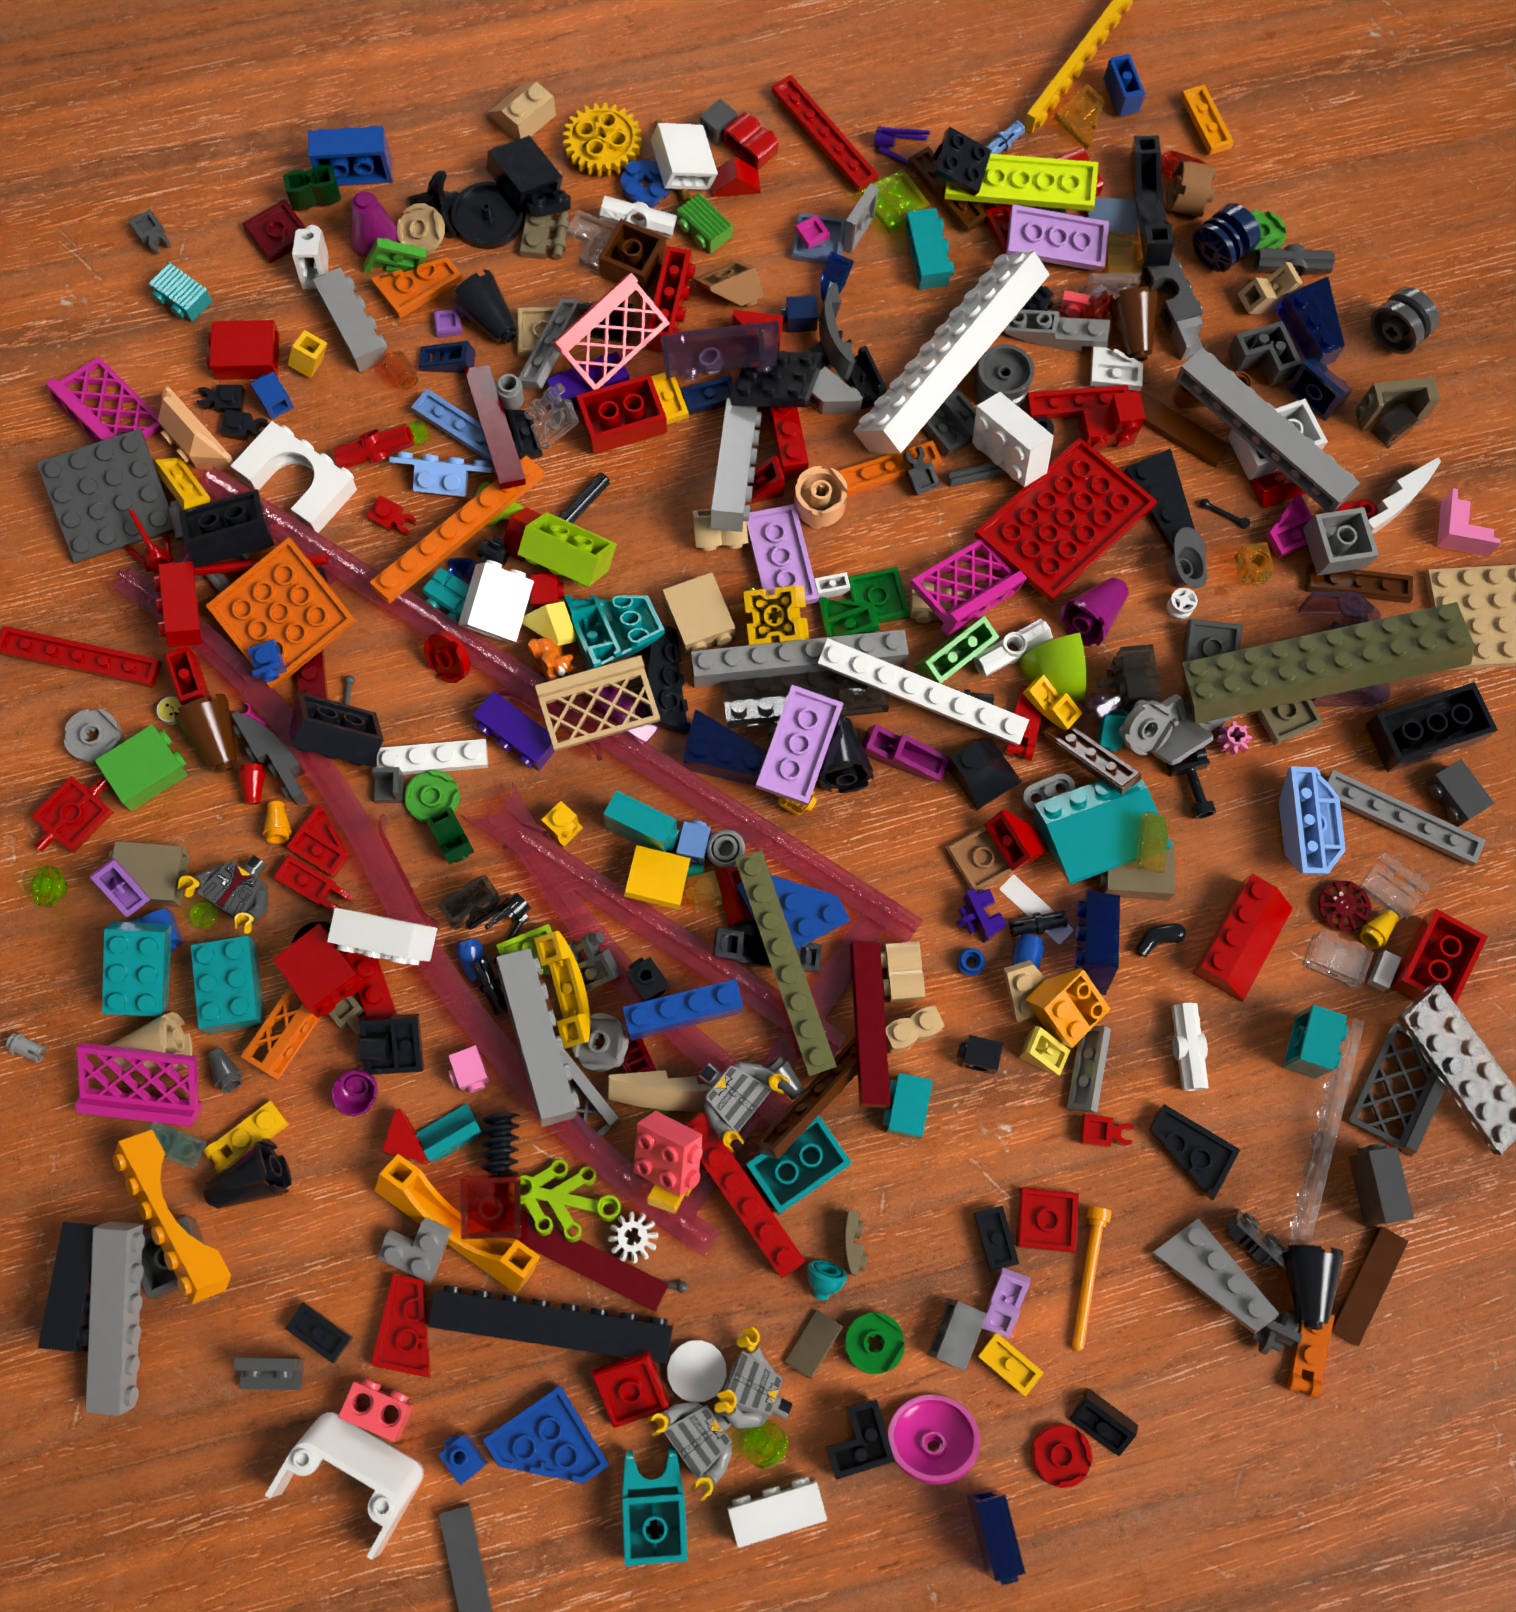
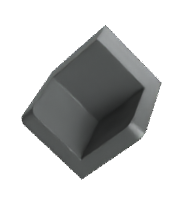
[700,99,737,146]
[372,767,405,803]

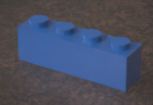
[623,979,743,1041]

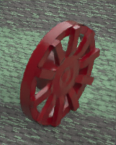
[1317,881,1371,932]

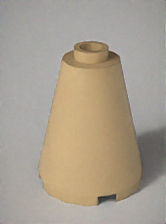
[109,1012,193,1072]

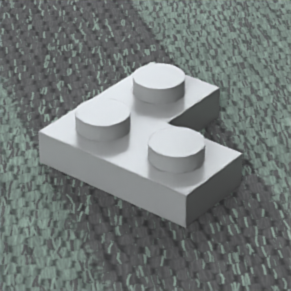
[378,1217,452,1283]

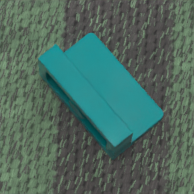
[417,1104,483,1164]

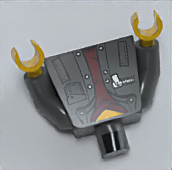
[177,855,269,934]

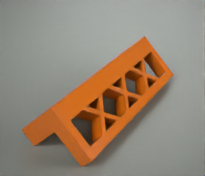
[241,985,322,1080]

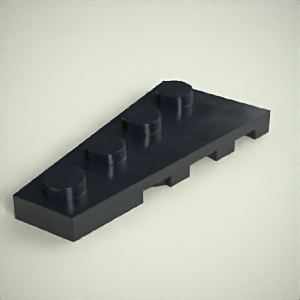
[1124,448,1195,554]
[640,624,692,735]

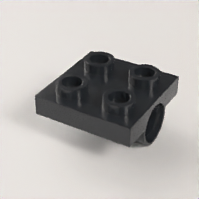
[932,127,992,196]
[359,1014,424,1075]

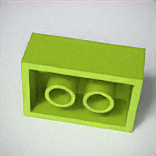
[518,512,617,587]

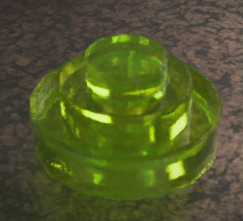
[31,865,67,908]
[744,1421,788,1469]

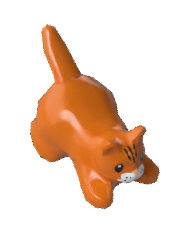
[527,637,577,682]

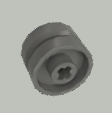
[1370,287,1439,355]
[973,344,1034,407]

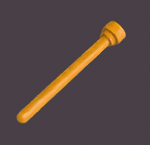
[1072,1206,1112,1351]

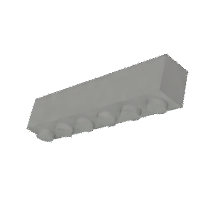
[710,398,762,532]
[496,948,580,1128]
[86,1221,145,1416]

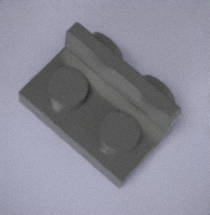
[233,1357,304,1390]

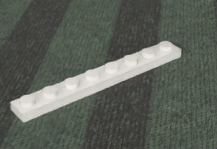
[817,638,1029,746]

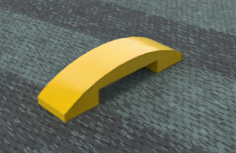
[534,931,590,1049]

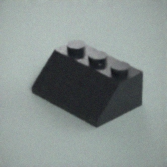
[179,489,275,568]
[289,691,384,767]

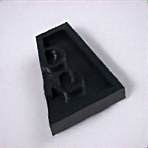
[1148,1104,1240,1201]

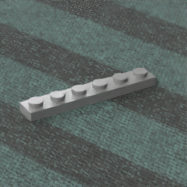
[1326,769,1486,866]

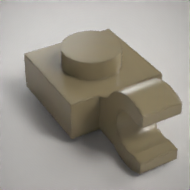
[329,995,364,1037]

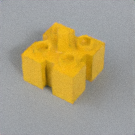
[743,585,809,645]

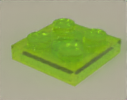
[861,169,930,233]

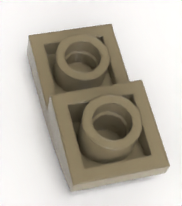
[844,1210,868,1276]

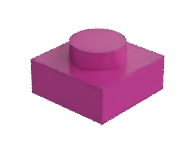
[796,215,830,250]

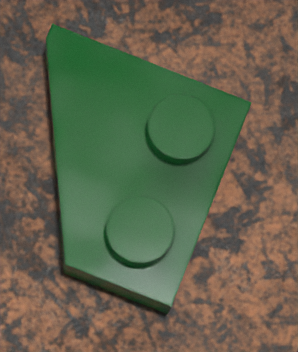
[819,597,880,637]

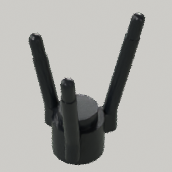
[468,893,531,964]

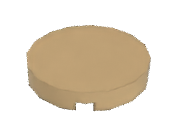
[397,203,445,255]

